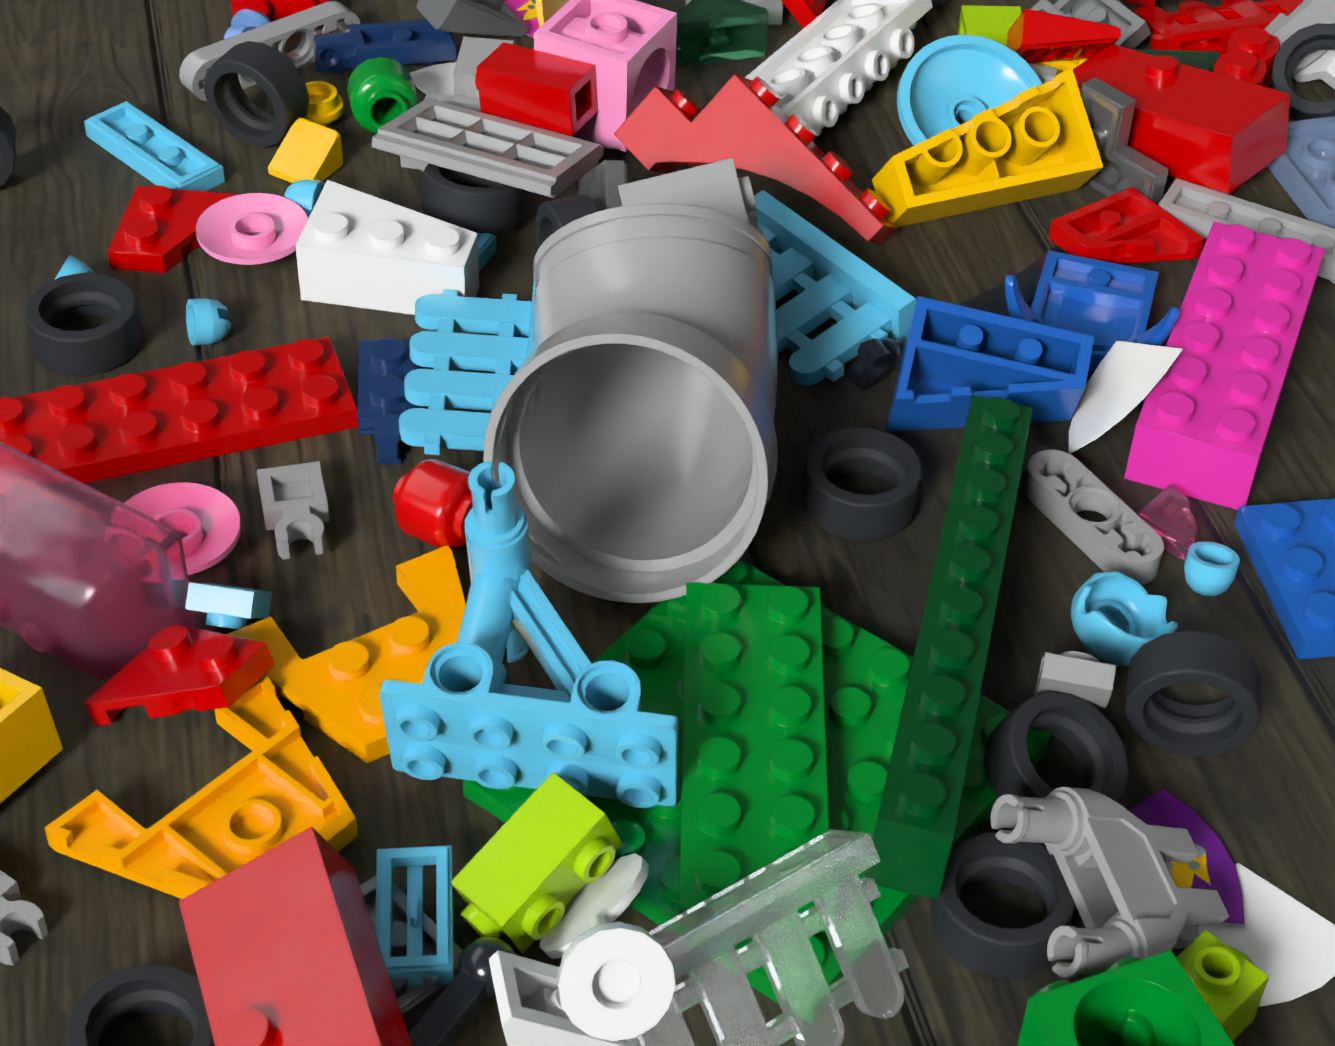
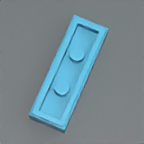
[84,101,225,191]

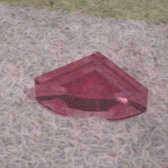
[1137,485,1198,561]

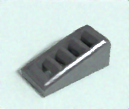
[417,0,528,37]

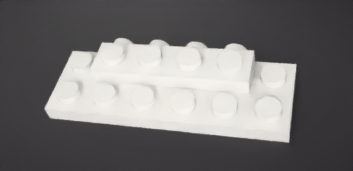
[745,0,933,137]

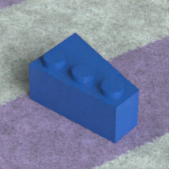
[885,296,1094,432]

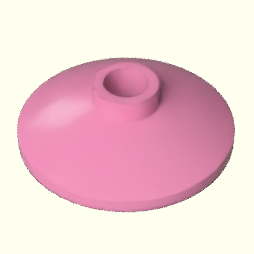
[196,193,308,265]
[109,482,241,577]

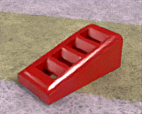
[1006,9,1121,63]

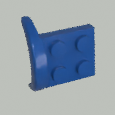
[1005,250,1180,371]

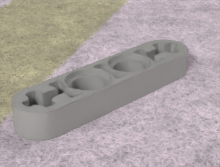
[179,1,361,101]

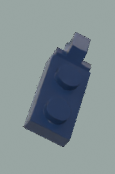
[313,19,456,73]
[357,337,419,465]

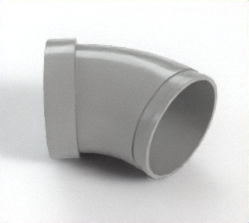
[483,203,778,603]

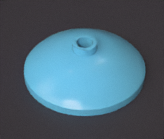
[897,35,1042,146]

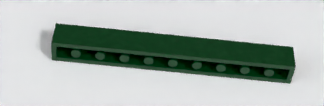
[863,395,1033,900]

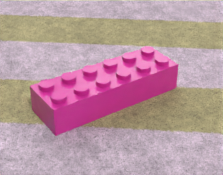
[1124,221,1325,510]

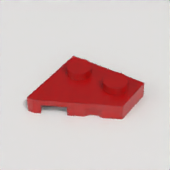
[1048,187,1204,264]
[83,624,276,726]

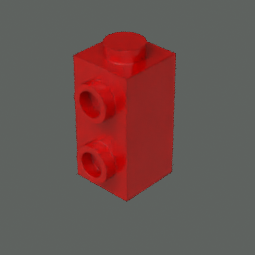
[475,42,598,137]

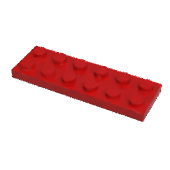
[0,336,358,501]

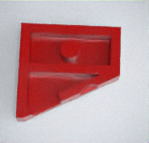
[107,185,239,273]

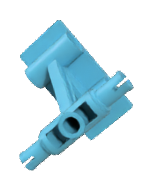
[379,461,678,808]

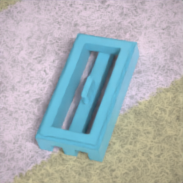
[375,845,454,987]

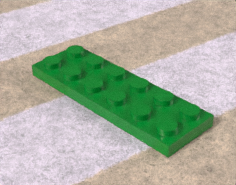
[678,582,832,932]

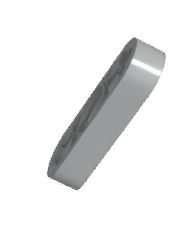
[1023,450,1164,585]

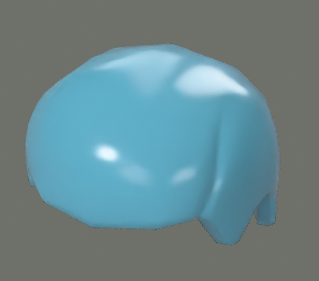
[1071,571,1178,666]

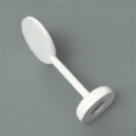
[540,853,676,1041]

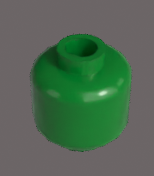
[347,57,418,134]

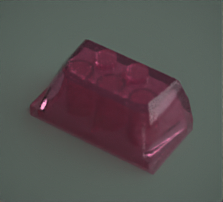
[0,442,196,677]

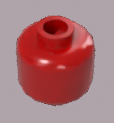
[393,459,473,551]

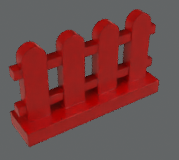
[1135,0,1304,72]

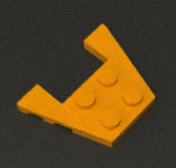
[226,546,466,764]
[44,674,358,899]

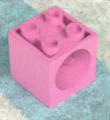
[534,0,677,152]

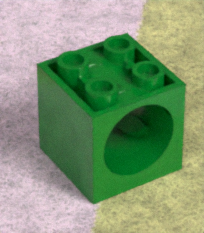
[1017,950,1235,1046]

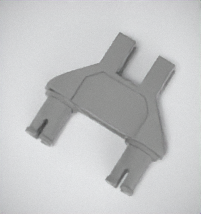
[991,787,1229,977]

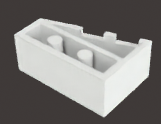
[295,180,479,315]

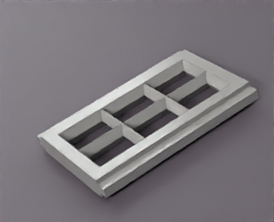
[372,98,604,198]

